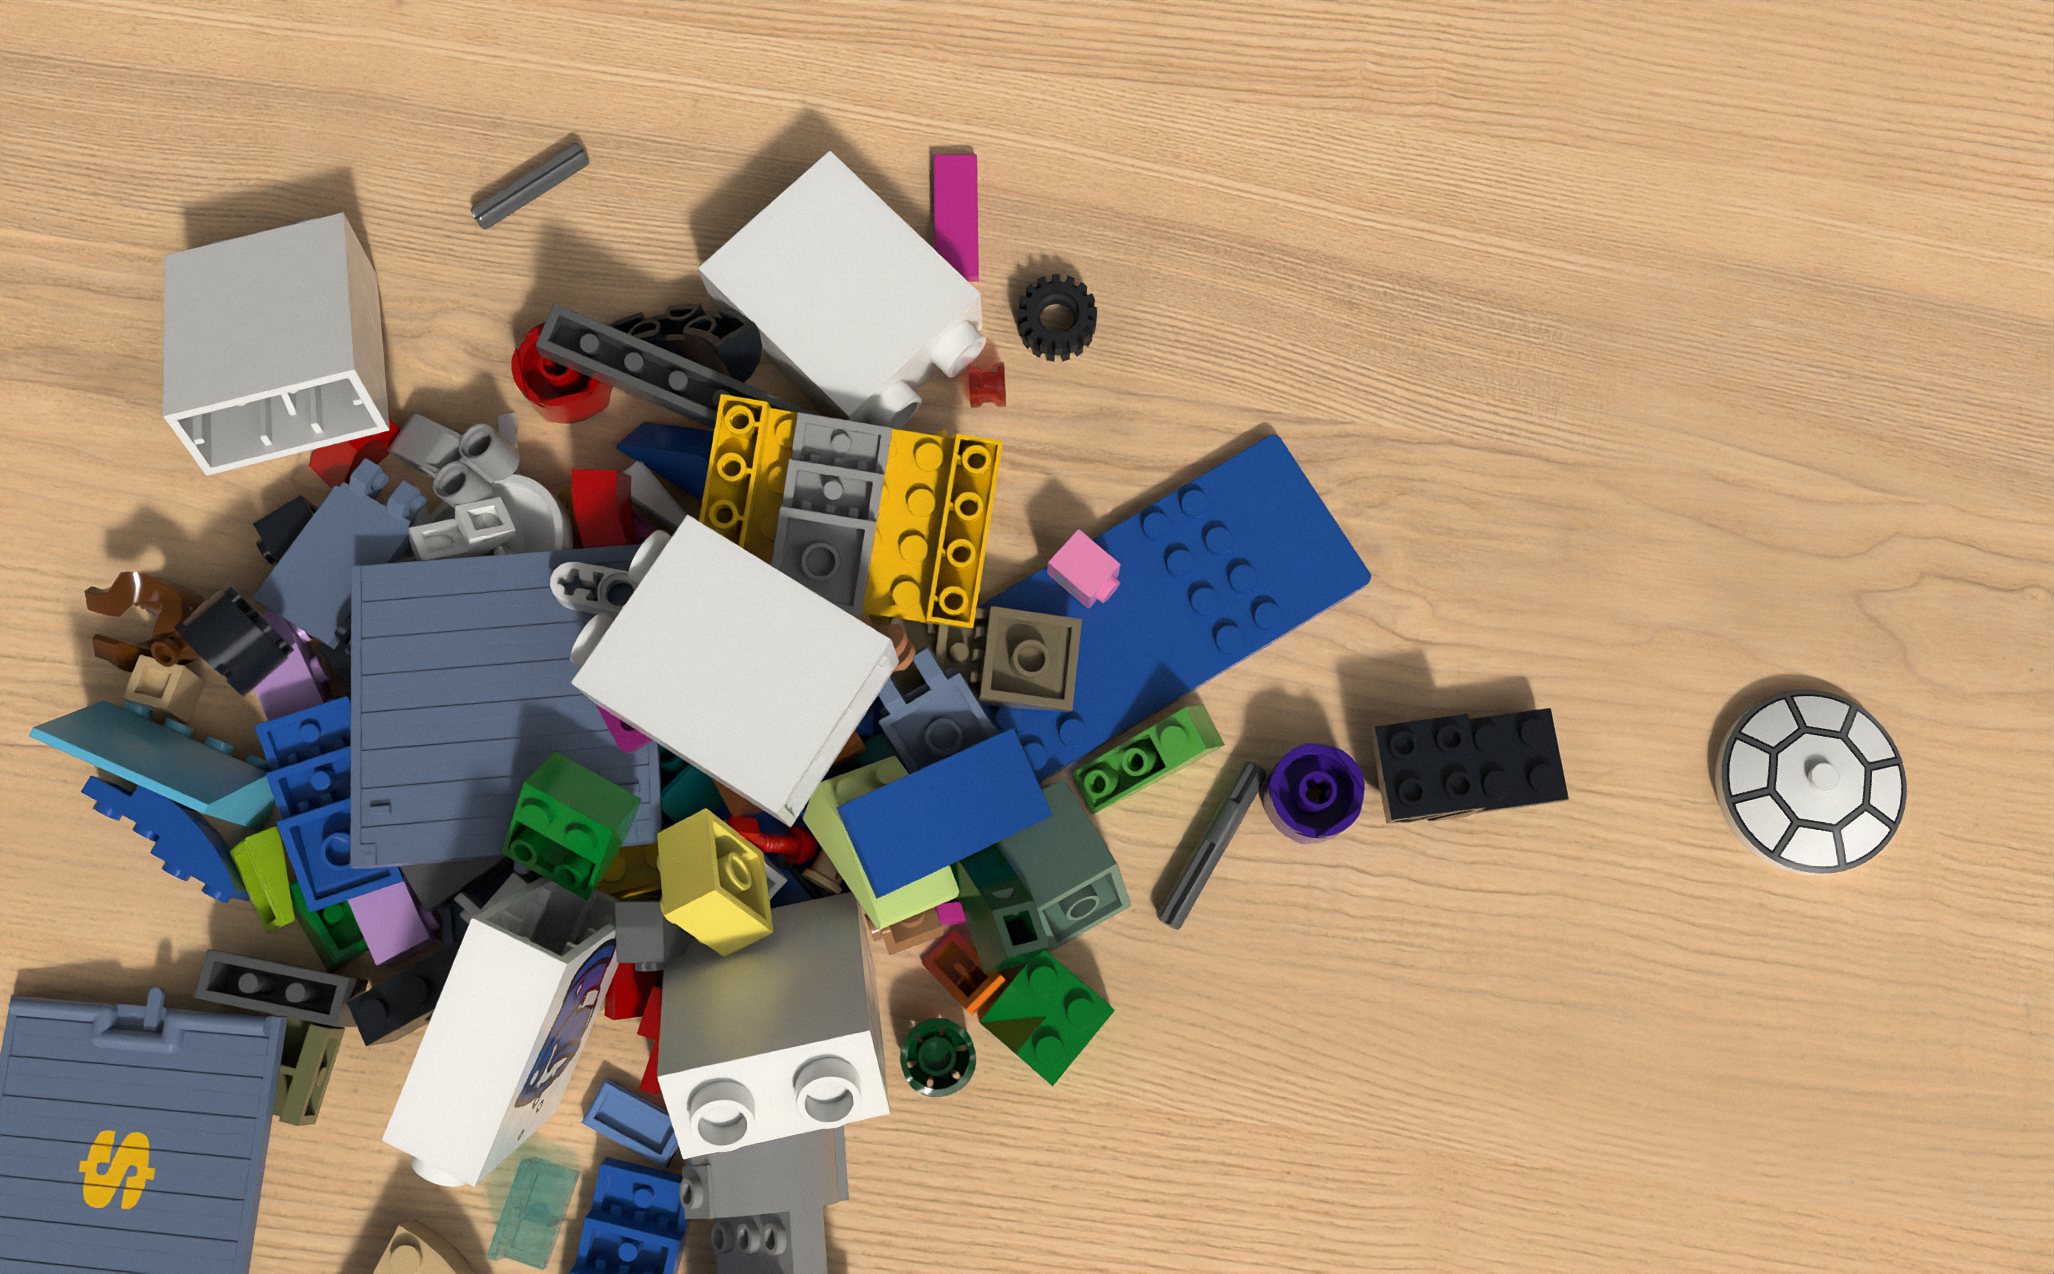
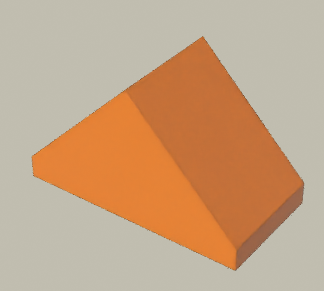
[921,930,1006,1016]

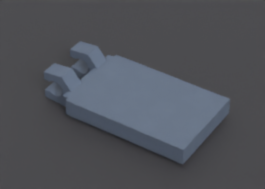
[252,458,427,650]
[878,644,998,774]

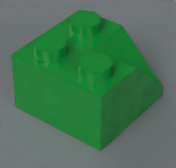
[979,950,1115,1086]

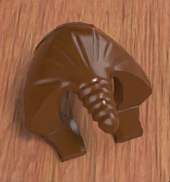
[84,571,205,673]

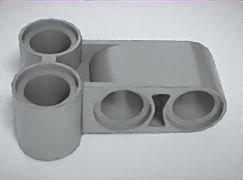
[387,412,520,509]

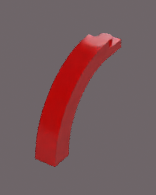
[572,469,641,548]

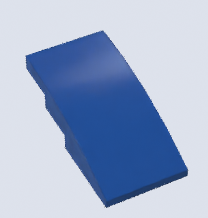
[255,694,405,913]
[836,728,1053,899]
[569,1157,691,1274]

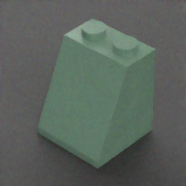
[996,778,1132,952]

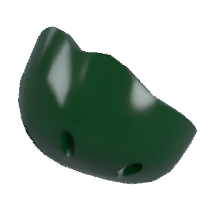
[900,1018,976,1097]

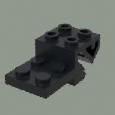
[1370,708,1569,824]

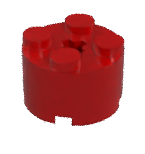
[511,322,613,424]

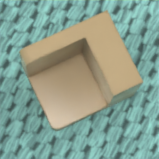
[122,655,206,723]

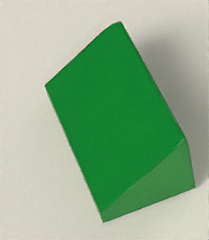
[289,880,369,973]

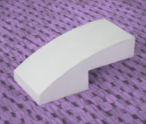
[409,497,516,561]

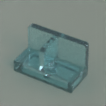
[486,1157,581,1270]

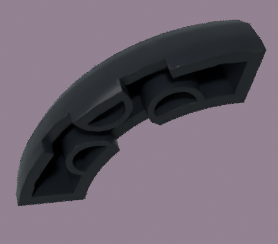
[608,303,763,394]

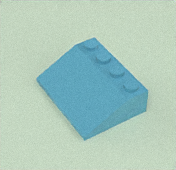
[29,701,276,831]

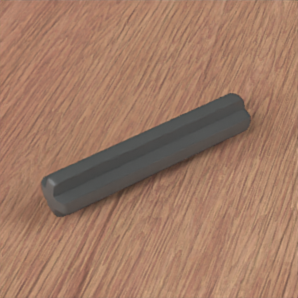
[470,143,589,229]

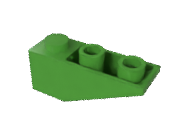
[1071,705,1225,814]

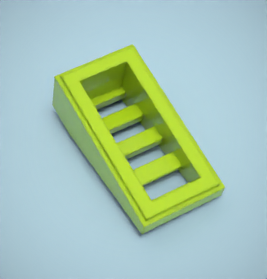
[229,826,295,934]

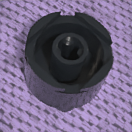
[173,584,294,697]

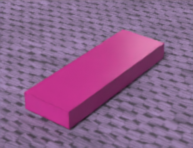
[934,154,979,282]

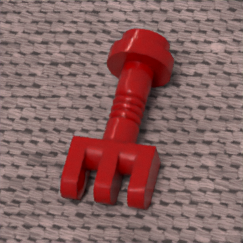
[726,816,817,865]

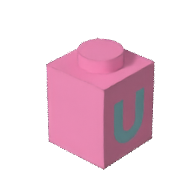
[1047,529,1121,609]

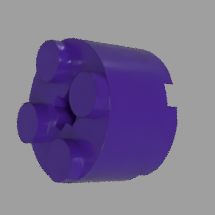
[1263,744,1365,844]

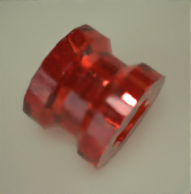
[968,362,1006,408]

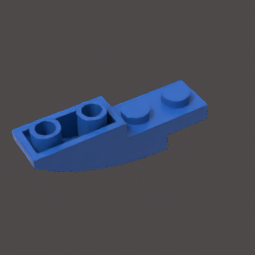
[81,776,250,903]

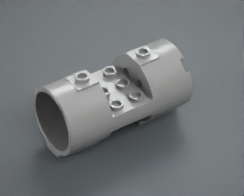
[679,1125,849,1274]

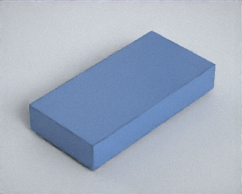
[581,1078,679,1168]

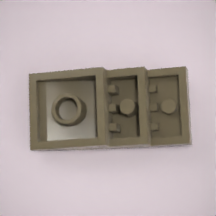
[889,606,1082,712]

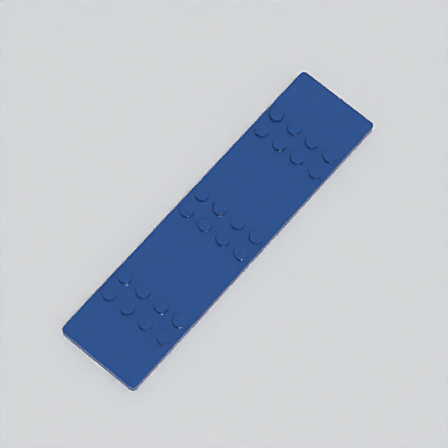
[662,435,1371,909]

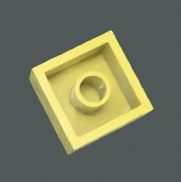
[657,808,774,957]

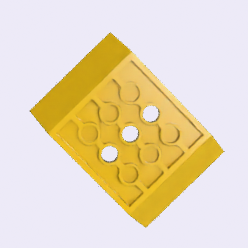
[699,394,1003,629]

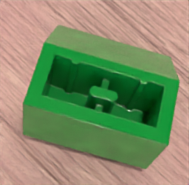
[501,751,641,901]

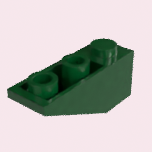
[950,843,1050,974]

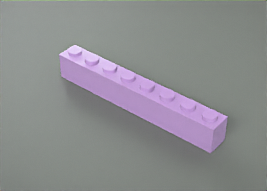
[254,611,443,967]

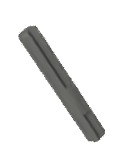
[1157,761,1266,930]

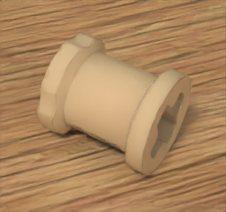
[801,848,843,895]

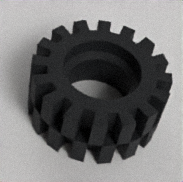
[1018,274,1097,362]

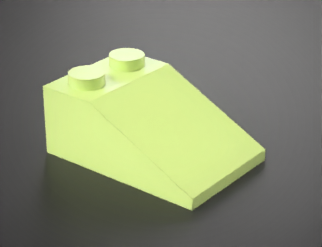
[803,756,960,930]

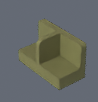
[273,1017,345,1126]

